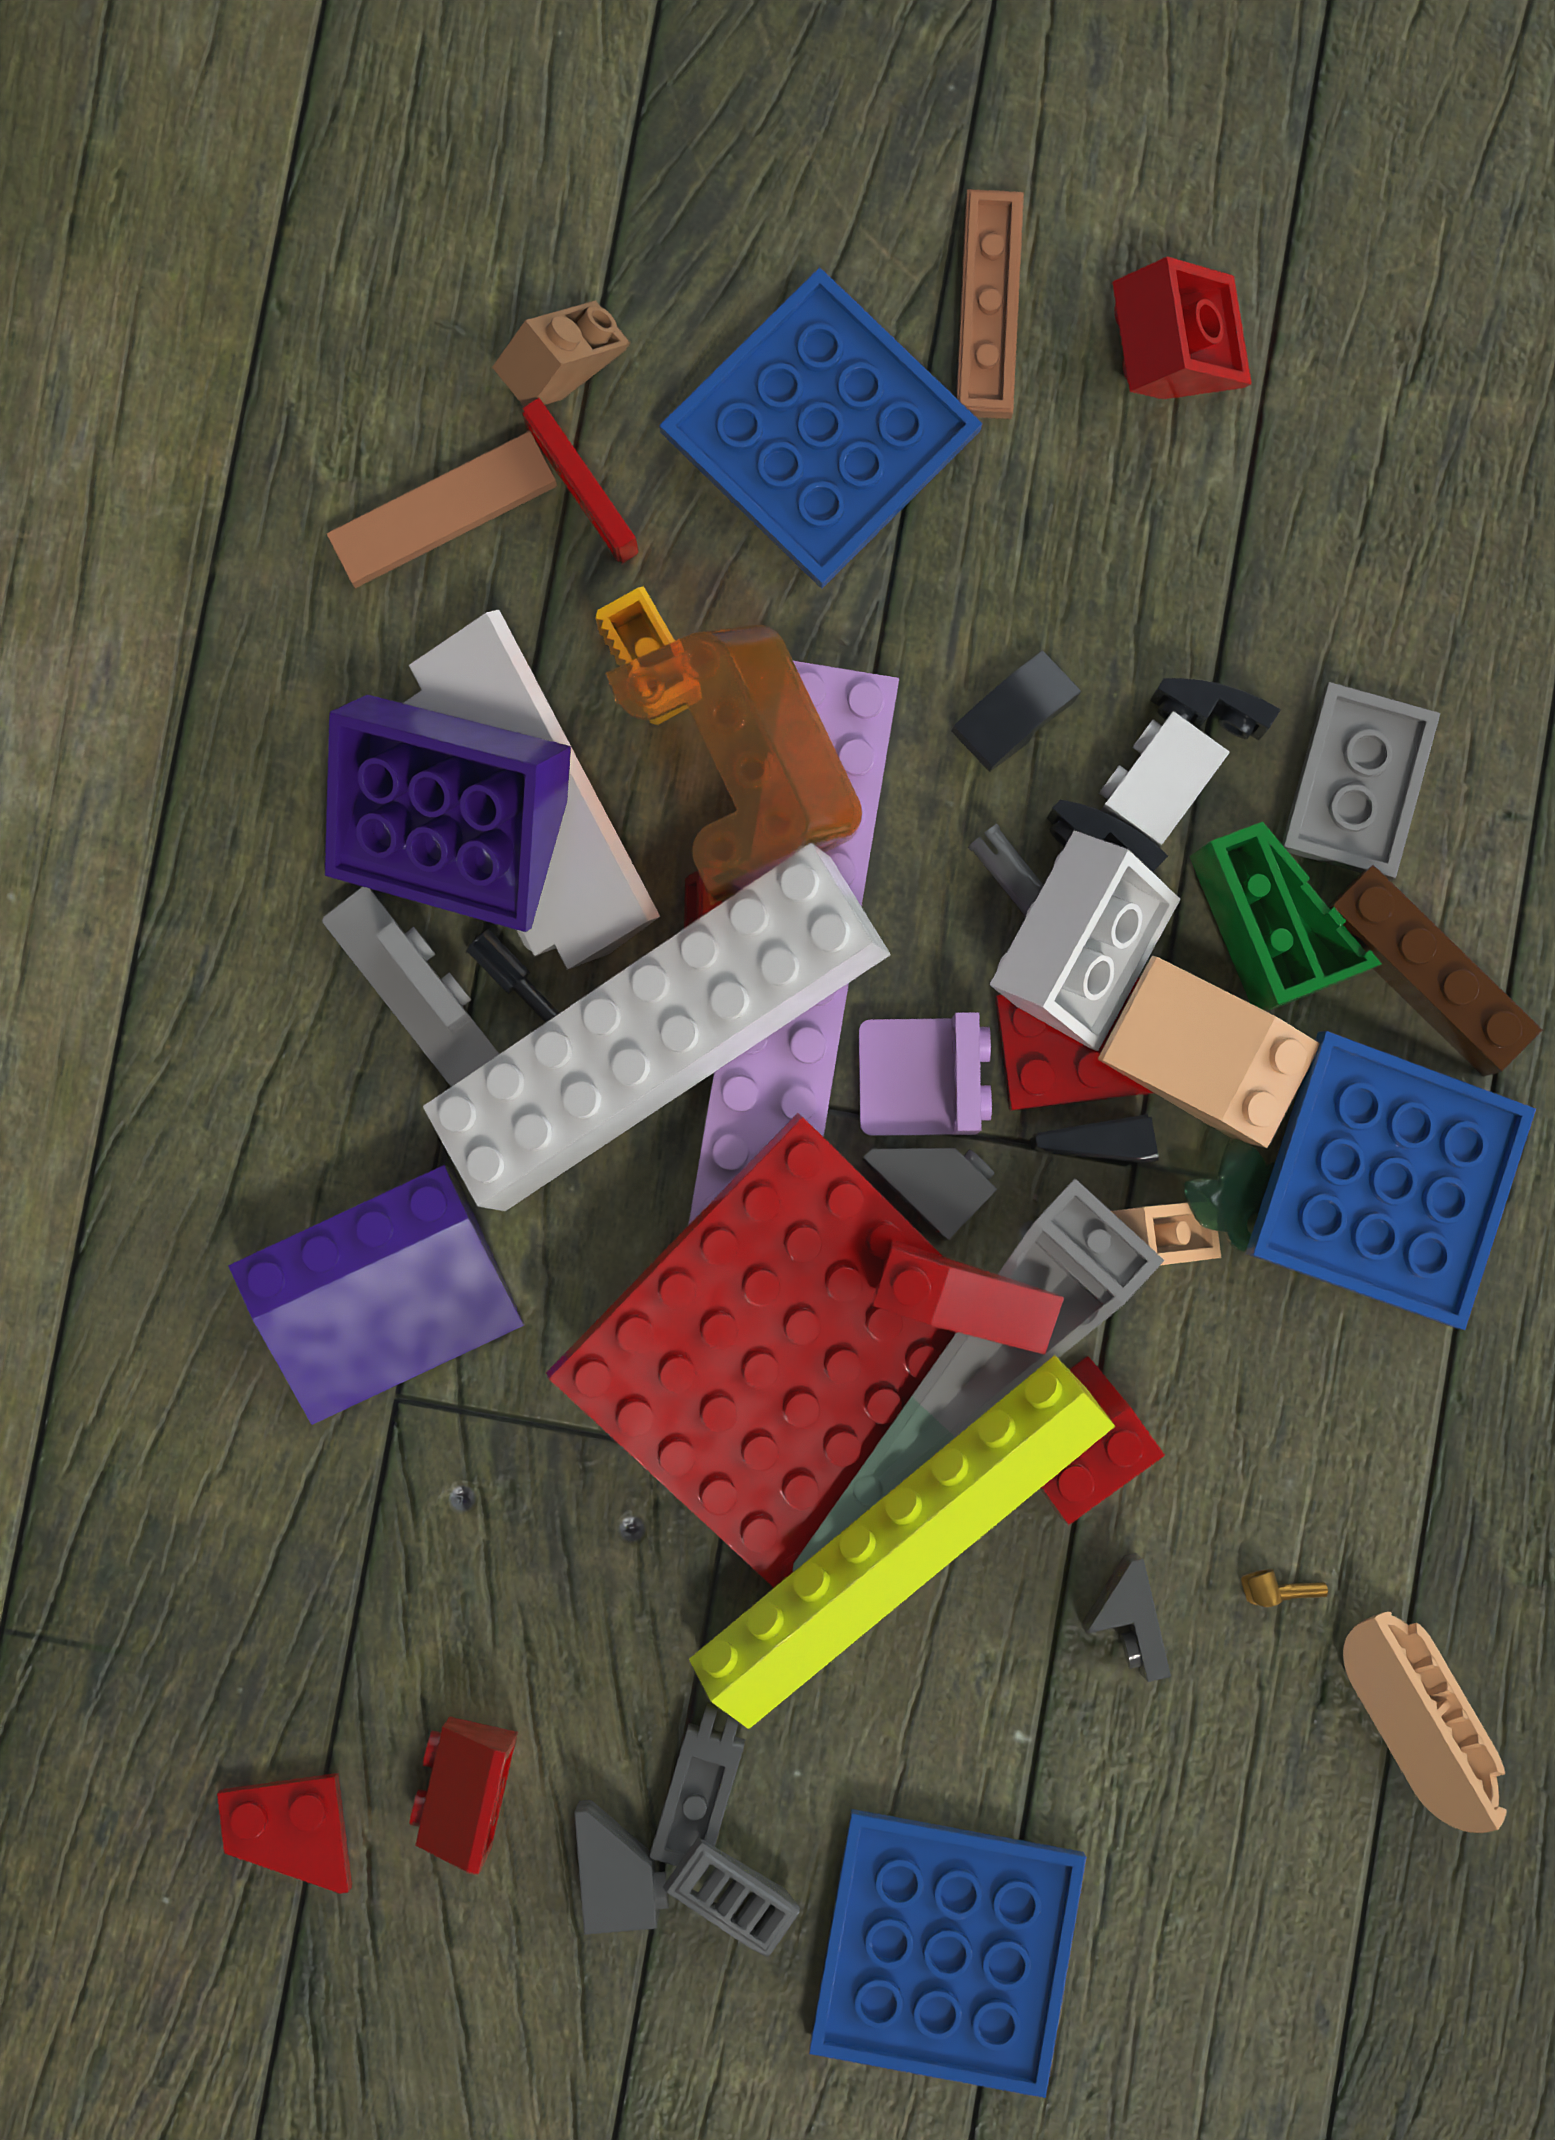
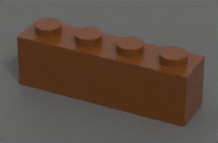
[1328,865,1543,1077]

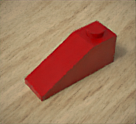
[873,1240,1064,1355]

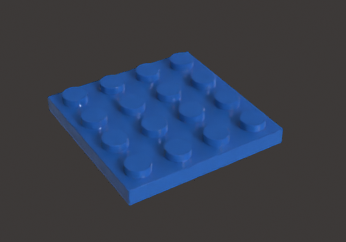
[659,267,983,589]
[1245,1031,1536,1330]
[809,1809,1086,2098]

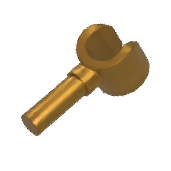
[1241,1569,1328,1607]

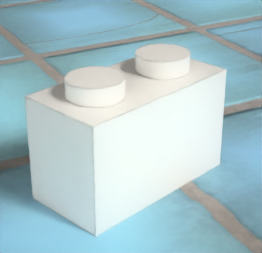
[1099,711,1230,848]

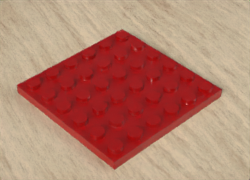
[546,1113,957,1588]

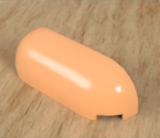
[1343,1611,1507,1833]

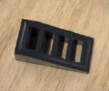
[1030,1114,1159,1163]

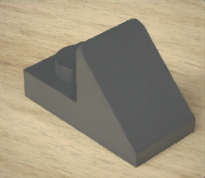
[1081,1553,1171,1682]

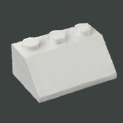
[989,831,1180,1051]

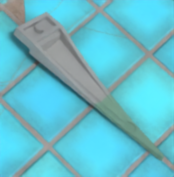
[793,1179,1165,1572]

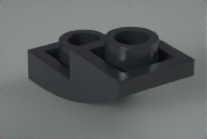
[951,650,1081,772]
[1150,678,1281,741]
[1047,799,1168,872]

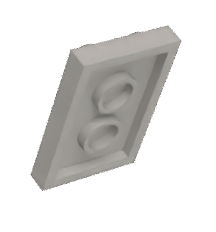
[1282,682,1440,881]

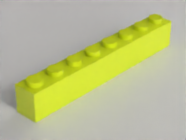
[689,1355,1115,1729]

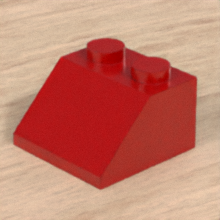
[1112,256,1252,399]
[1040,1356,1165,1525]
[410,1717,518,1875]

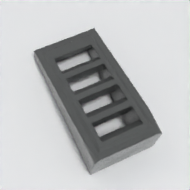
[663,1837,800,1957]

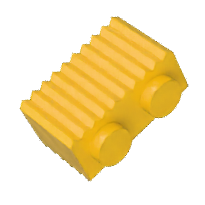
[595,586,702,725]

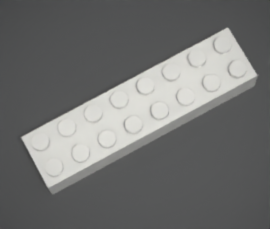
[423,843,891,1211]

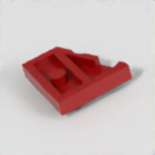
[217,1773,352,1894]

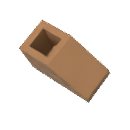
[492,300,631,407]

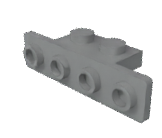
[322,887,499,1087]

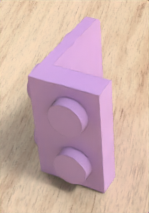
[859,1012,992,1136]

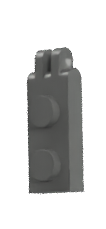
[649,1703,746,1875]

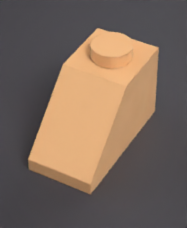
[1111,1200,1221,1265]

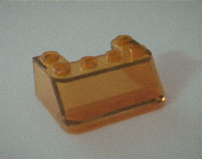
[606,625,862,905]

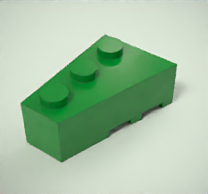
[1189,821,1382,1012]

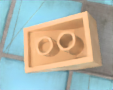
[1098,956,1320,1148]

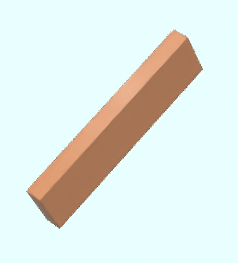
[956,189,1024,419]
[327,431,557,588]

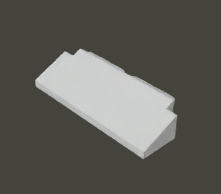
[403,610,660,969]

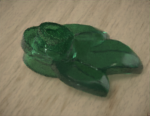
[1184,1139,1275,1253]

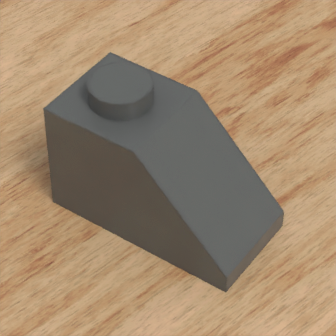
[862,1148,997,1241]
[575,1800,669,1935]

